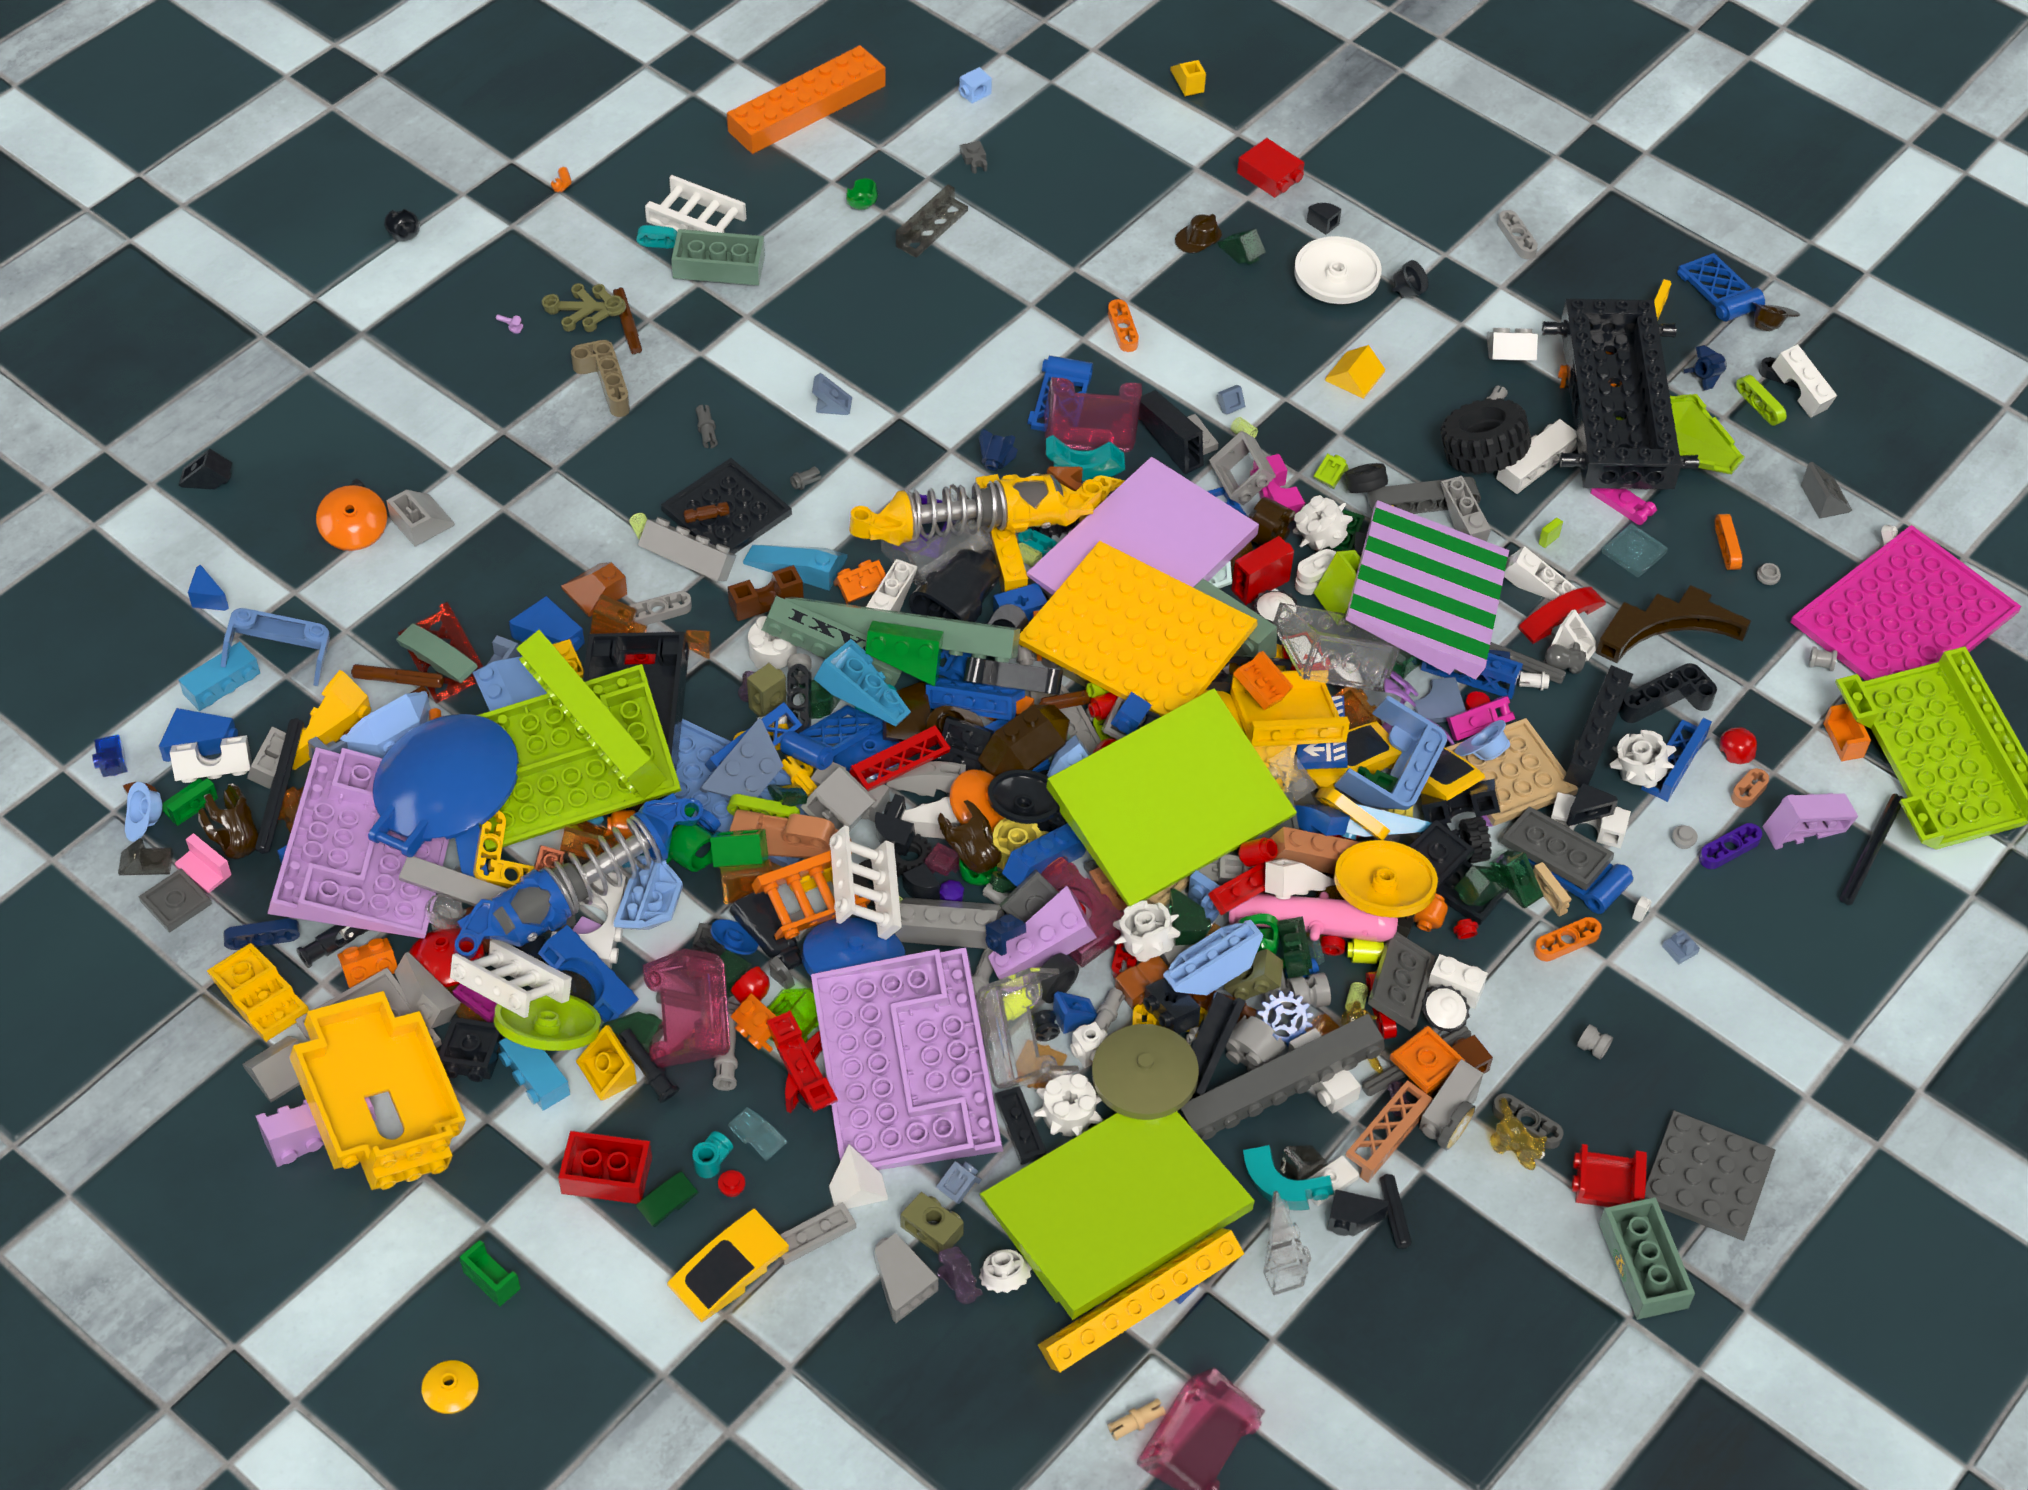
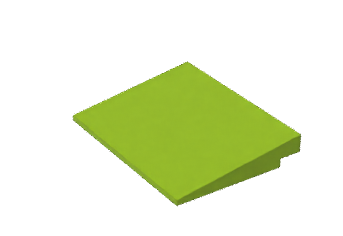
[476,664,682,852]
[1046,688,1297,906]
[980,1111,1255,1320]

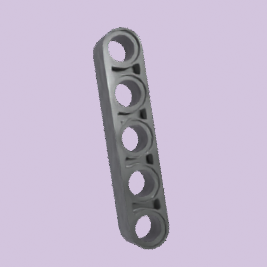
[1367,477,1481,514]

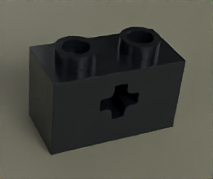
[1143,978,1201,1034]

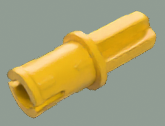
[782,756,817,797]

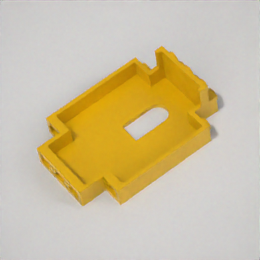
[290,991,466,1190]

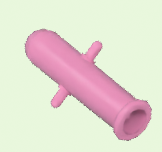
[1229,892,1398,942]

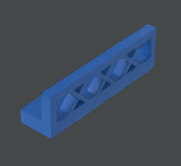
[1421,653,1523,699]
[926,678,1025,721]
[705,702,802,772]
[1641,718,1712,802]

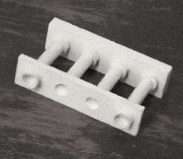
[645,175,746,233]
[829,825,902,940]
[450,940,572,1018]

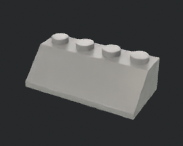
[895,898,1005,949]

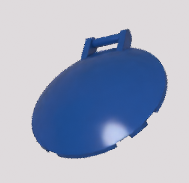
[368,714,519,858]

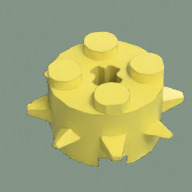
[992,818,1049,870]

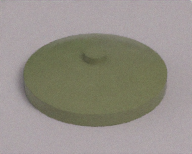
[1092,1024,1199,1120]

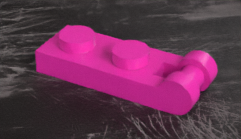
[1591,488,1657,525]
[1446,696,1515,741]

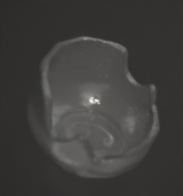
[425,894,467,930]

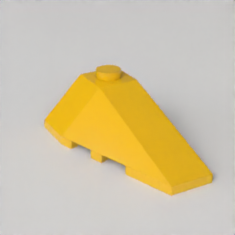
[292,670,371,770]

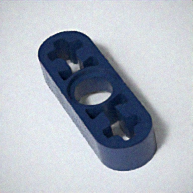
[223,918,300,950]

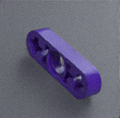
[1699,823,1762,869]

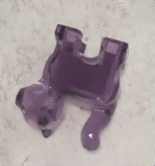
[938,1246,983,1305]

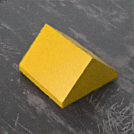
[1325,345,1385,399]
[576,1025,637,1100]

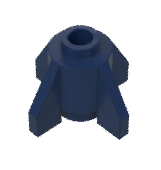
[1684,345,1727,390]
[979,429,1018,471]

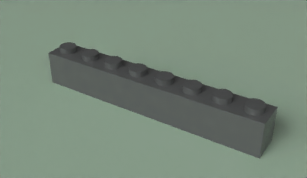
[1180,1013,1385,1140]

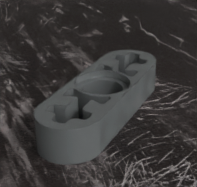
[1492,1093,1564,1149]

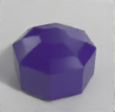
[940,880,964,902]

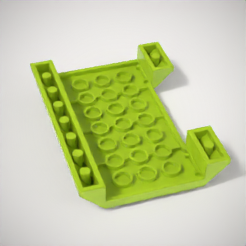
[1835,646,2028,850]

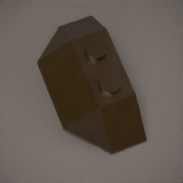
[978,704,1070,777]

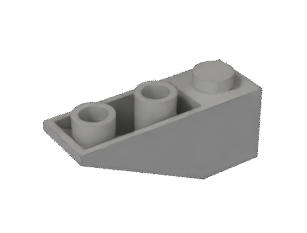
[1441,476,1491,542]

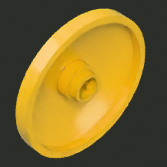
[1334,840,1438,918]

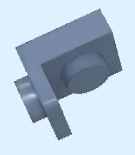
[936,1161,982,1204]

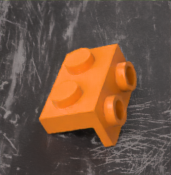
[1233,651,1293,710]
[337,938,397,988]
[730,994,776,1052]

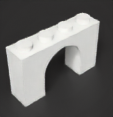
[549,872,627,969]

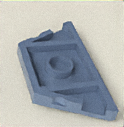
[699,718,783,799]

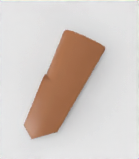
[729,809,852,858]

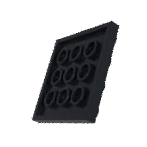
[661,458,792,554]

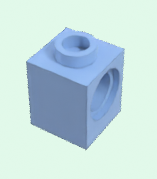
[959,67,992,104]

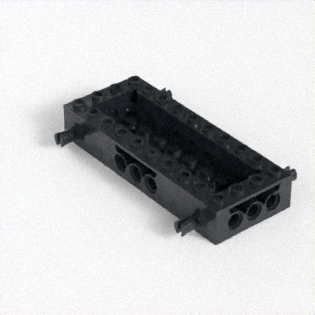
[1542,299,1699,489]

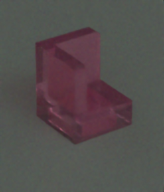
[925,842,959,877]

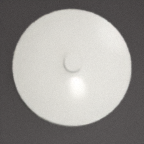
[1294,236,1382,304]

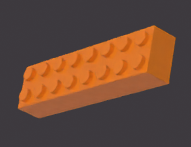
[727,45,885,154]

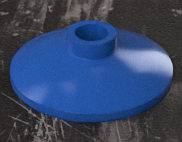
[710,919,759,955]

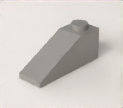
[394,952,461,1029]

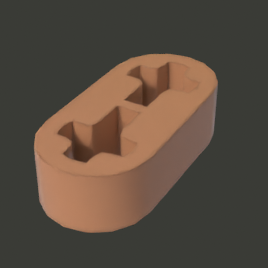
[1731,768,1769,808]

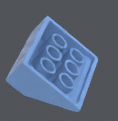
[472,656,547,711]

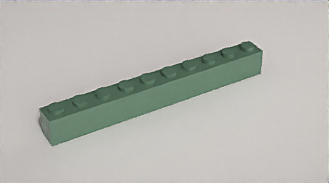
[785,597,1020,662]

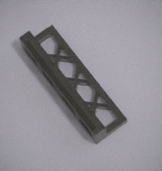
[896,184,968,258]

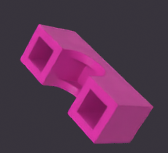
[1250,454,1305,521]

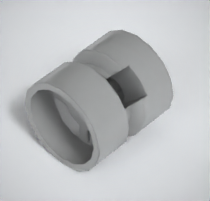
[1286,972,1331,1009]

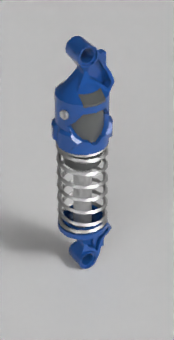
[454,793,703,960]

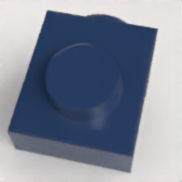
[985,914,1026,956]

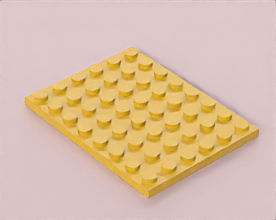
[1019,541,1258,717]

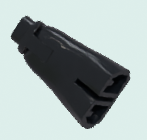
[730,891,803,970]

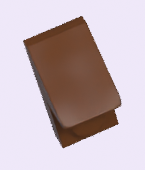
[1047,467,1083,491]

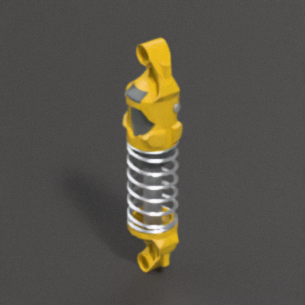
[849,473,1103,546]

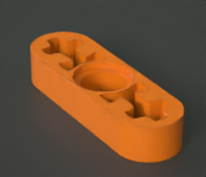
[1108,299,1139,352]
[1715,514,1742,570]
[1534,917,1602,962]

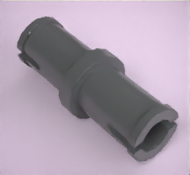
[696,405,718,448]

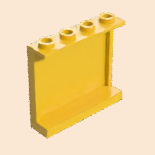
[1230,669,1350,747]

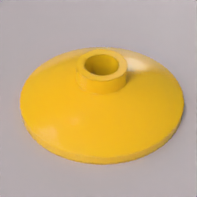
[421,1360,479,1414]

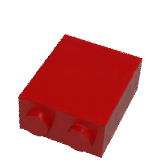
[1237,138,1304,198]
[1231,536,1294,605]

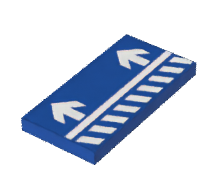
[1297,696,1348,769]

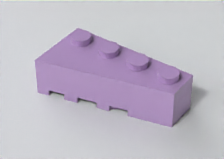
[988,886,1097,988]

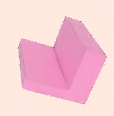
[175,833,232,893]

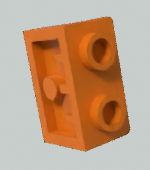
[833,560,886,604]

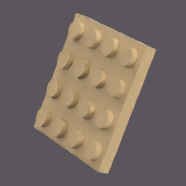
[1447,718,1578,826]

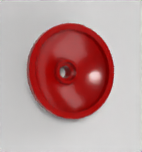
[409,927,485,987]

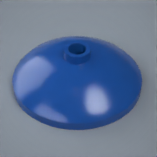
[834,730,903,785]

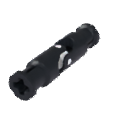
[296,925,369,968]

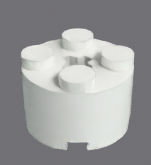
[748,616,797,670]

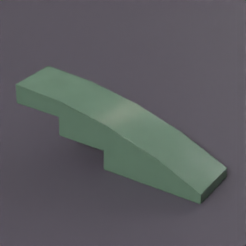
[396,623,478,683]

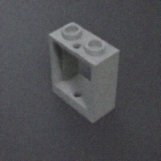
[1209,431,1276,506]

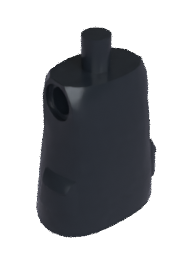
[909,549,1001,622]

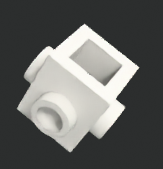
[1070,1022,1108,1068]

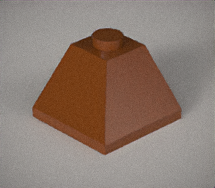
[561,562,627,617]

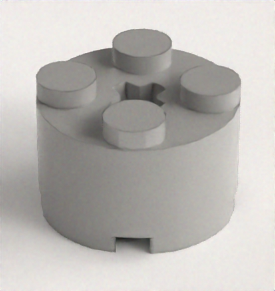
[1226,1016,1285,1072]

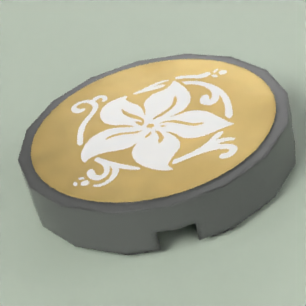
[1437,1101,1476,1151]

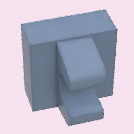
[1217,385,1246,415]
[1662,929,1700,965]

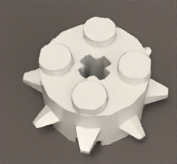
[1293,495,1353,551]
[1610,730,1676,788]
[1113,900,1181,962]
[1034,1074,1103,1136]

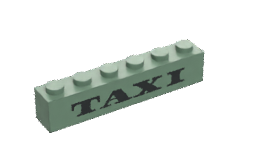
[761,596,902,686]

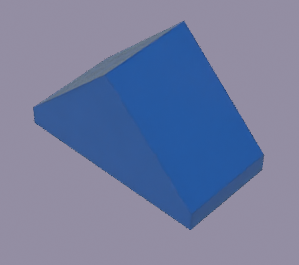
[188,565,229,611]
[1053,991,1098,1034]

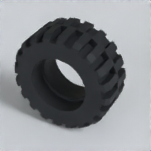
[1440,398,1532,474]

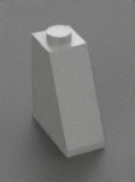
[1419,1059,1484,1141]
[875,1233,938,1323]

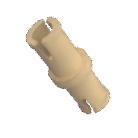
[1108,1398,1166,1441]

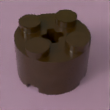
[1249,497,1295,546]

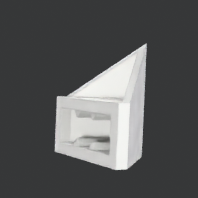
[1544,610,1598,661]
[829,1144,888,1209]

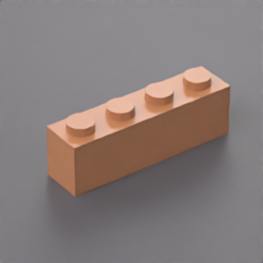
[1269,827,1361,874]

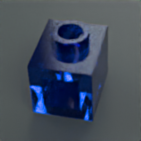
[92,735,128,777]

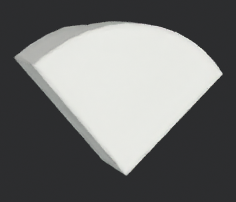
[1881,525,1898,545]
[1632,896,1652,922]

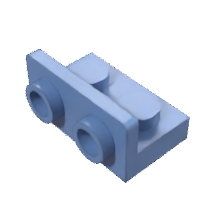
[1188,870,1219,927]

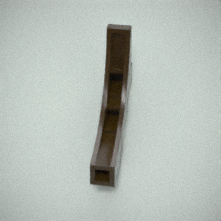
[1596,585,1751,663]

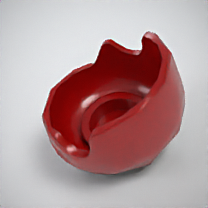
[1719,727,1757,764]
[731,966,770,1003]

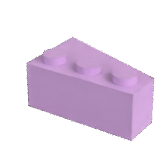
[1762,793,1858,850]

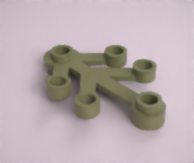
[542,284,626,332]

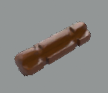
[684,502,730,523]

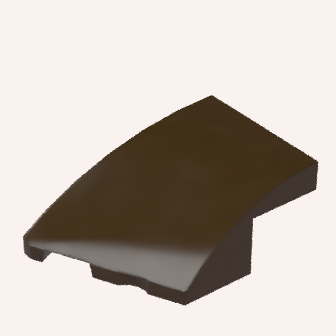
[876,682,931,742]

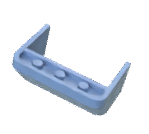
[221,608,330,686]
[1334,695,1447,810]

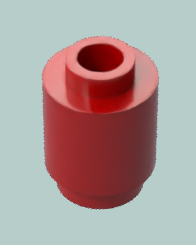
[1088,692,1118,721]
[1239,837,1278,867]

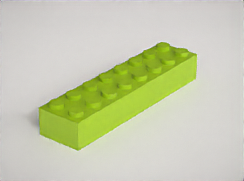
[516,630,667,799]

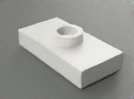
[1308,1155,1360,1207]

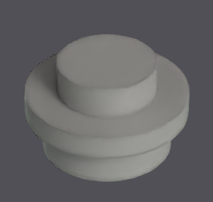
[1757,563,1781,585]
[1672,825,1698,849]

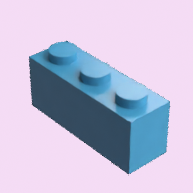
[178,642,260,712]
[498,1038,570,1111]

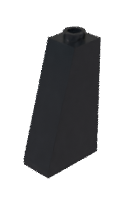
[1137,390,1204,475]

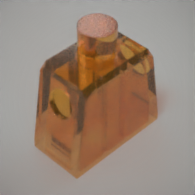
[590,594,648,634]
[560,821,619,858]

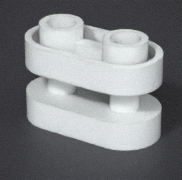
[1295,549,1336,595]

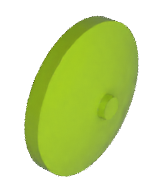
[494,995,601,1051]

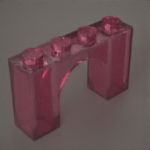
[1041,857,1124,968]

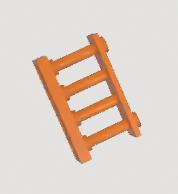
[752,850,871,940]

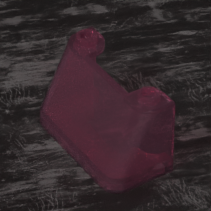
[1044,377,1142,452]
[643,949,731,1068]
[1137,1368,1265,1490]

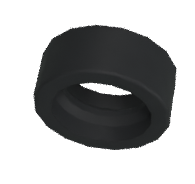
[1031,953,1079,1004]

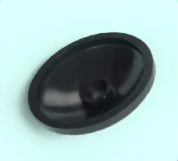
[988,769,1060,824]

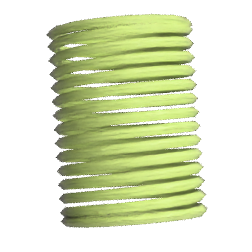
[1231,417,1258,438]
[629,513,647,540]
[1019,542,1042,567]
[1345,982,1369,1014]

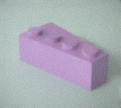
[256,1097,377,1167]

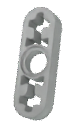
[1498,210,1538,259]
[624,591,692,628]

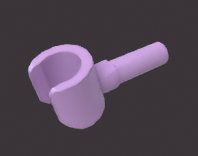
[496,315,523,334]

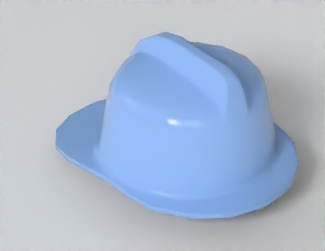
[1454,720,1510,761]
[125,782,162,842]

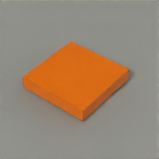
[1390,1026,1465,1094]

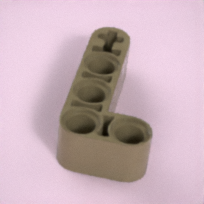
[571,340,630,417]

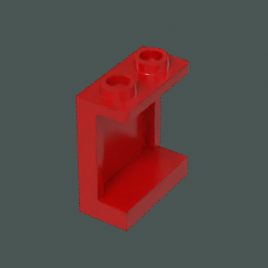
[1572,1144,1647,1207]

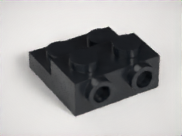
[438,1017,503,1082]

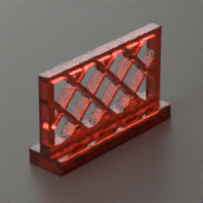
[398,602,483,704]

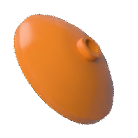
[316,485,387,551]
[950,770,1004,832]

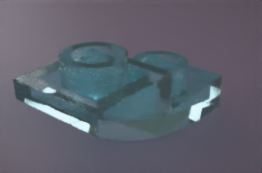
[728,1107,787,1161]

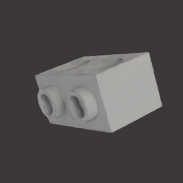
[247,727,286,789]

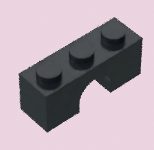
[1421,779,1501,824]

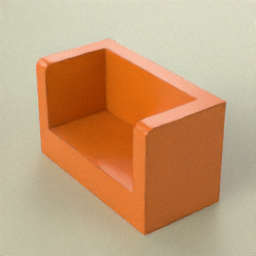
[1823,704,1871,762]

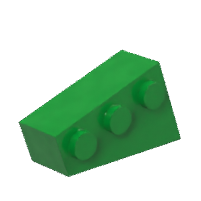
[865,621,944,686]

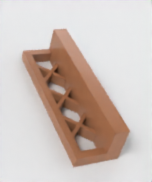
[1345,1080,1433,1183]

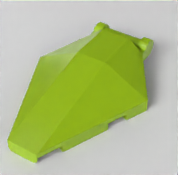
[1616,394,1745,475]

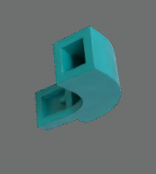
[1046,435,1125,481]
[1243,1145,1334,1211]

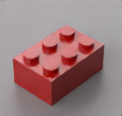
[558,1131,652,1204]

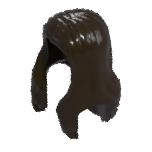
[198,783,258,859]
[937,800,1002,873]

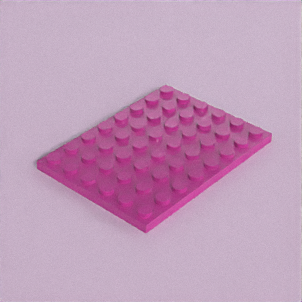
[1790,525,2022,681]

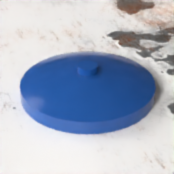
[802,918,906,976]

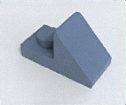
[812,373,852,415]

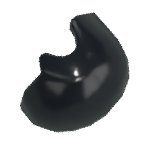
[384,209,420,241]

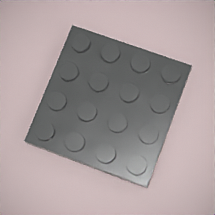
[1645,1111,1776,1241]

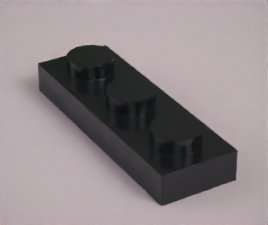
[995,1086,1046,1165]

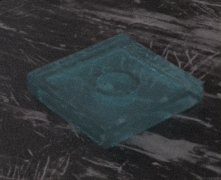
[1602,523,1668,578]

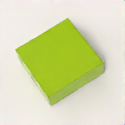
[1539,517,1563,548]

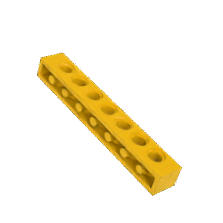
[1038,1228,1244,1372]

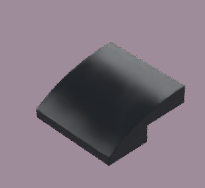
[933,716,994,771]

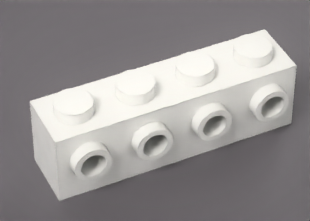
[1496,419,1577,494]

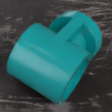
[692,1131,733,1178]

